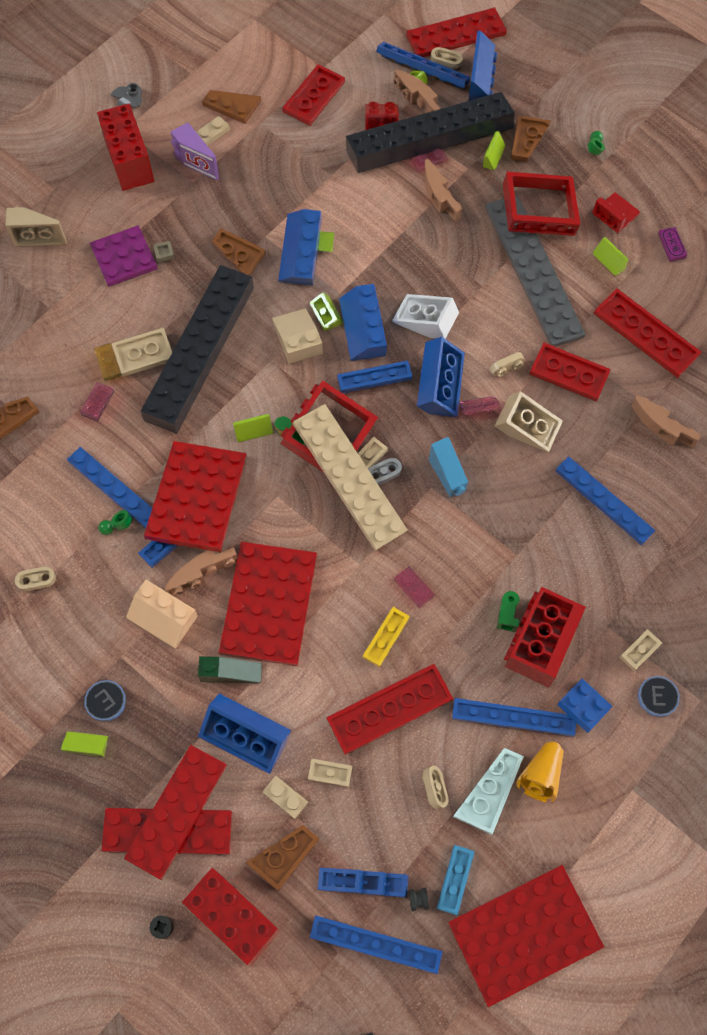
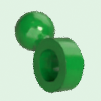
[587,131,605,155]
[98,510,132,535]

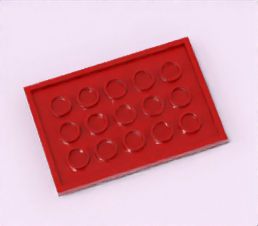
[144,441,247,552]
[218,541,317,666]
[447,865,605,1007]

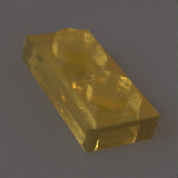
[94,343,122,381]

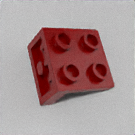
[365,101,399,130]
[592,192,640,234]

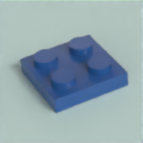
[557,678,613,733]

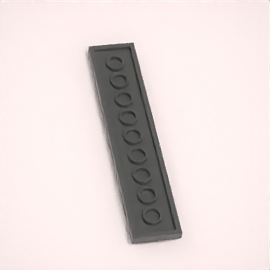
[485,195,586,347]

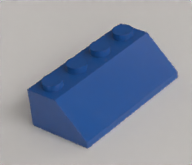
[468,31,497,101]
[278,209,322,286]
[339,284,387,361]
[417,336,465,417]
[198,693,291,774]

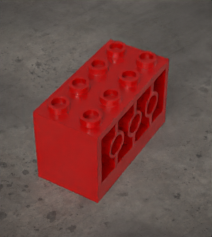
[97,103,155,191]
[503,586,586,688]
[181,867,280,966]

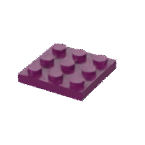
[90,225,158,287]

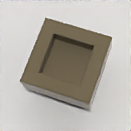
[153,241,175,263]

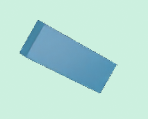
[436,845,475,916]

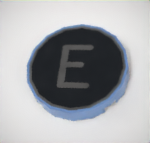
[638,676,680,717]
[85,680,126,721]

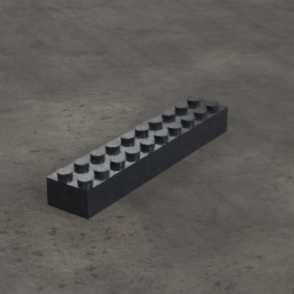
[346,92,515,173]
[140,265,254,434]

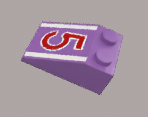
[171,123,219,180]

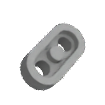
[368,458,402,485]

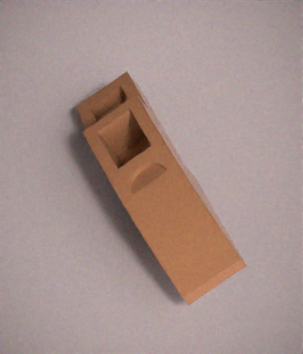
[393,70,440,113]
[424,159,462,222]
[631,395,701,448]
[164,548,237,597]

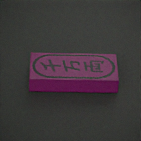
[658,227,687,262]

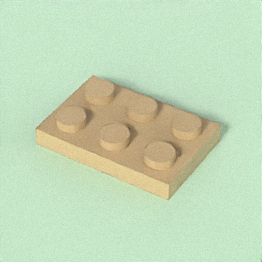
[111,328,172,377]

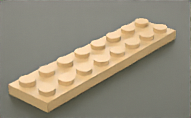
[293,404,408,551]

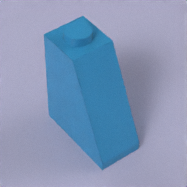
[429,437,468,497]

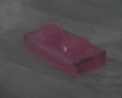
[410,149,448,173]
[80,382,115,422]
[459,396,500,415]
[394,566,435,609]

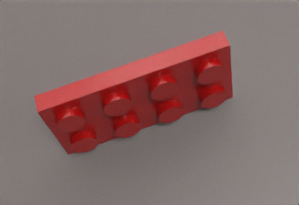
[282,64,345,126]
[529,342,611,402]

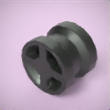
[409,887,429,912]
[149,915,174,939]

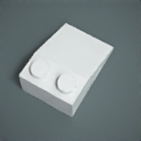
[392,294,459,339]

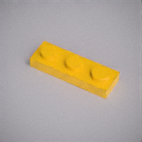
[363,607,410,668]

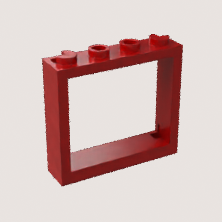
[503,172,580,236]
[280,380,378,473]

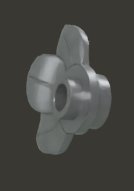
[111,83,142,108]

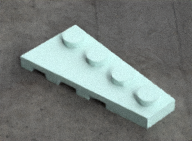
[453,748,524,835]

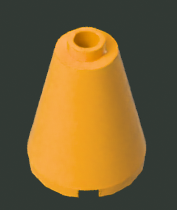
[516,741,564,802]

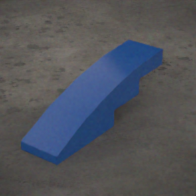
[317,867,409,898]

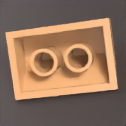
[126,580,198,648]

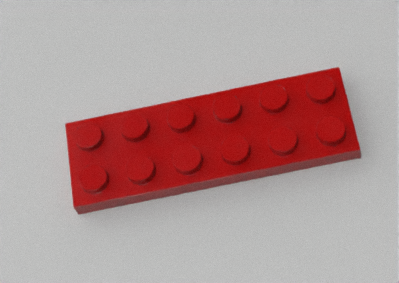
[406,7,507,57]
[593,288,701,378]
[326,663,454,755]
[124,745,227,881]
[101,808,232,855]

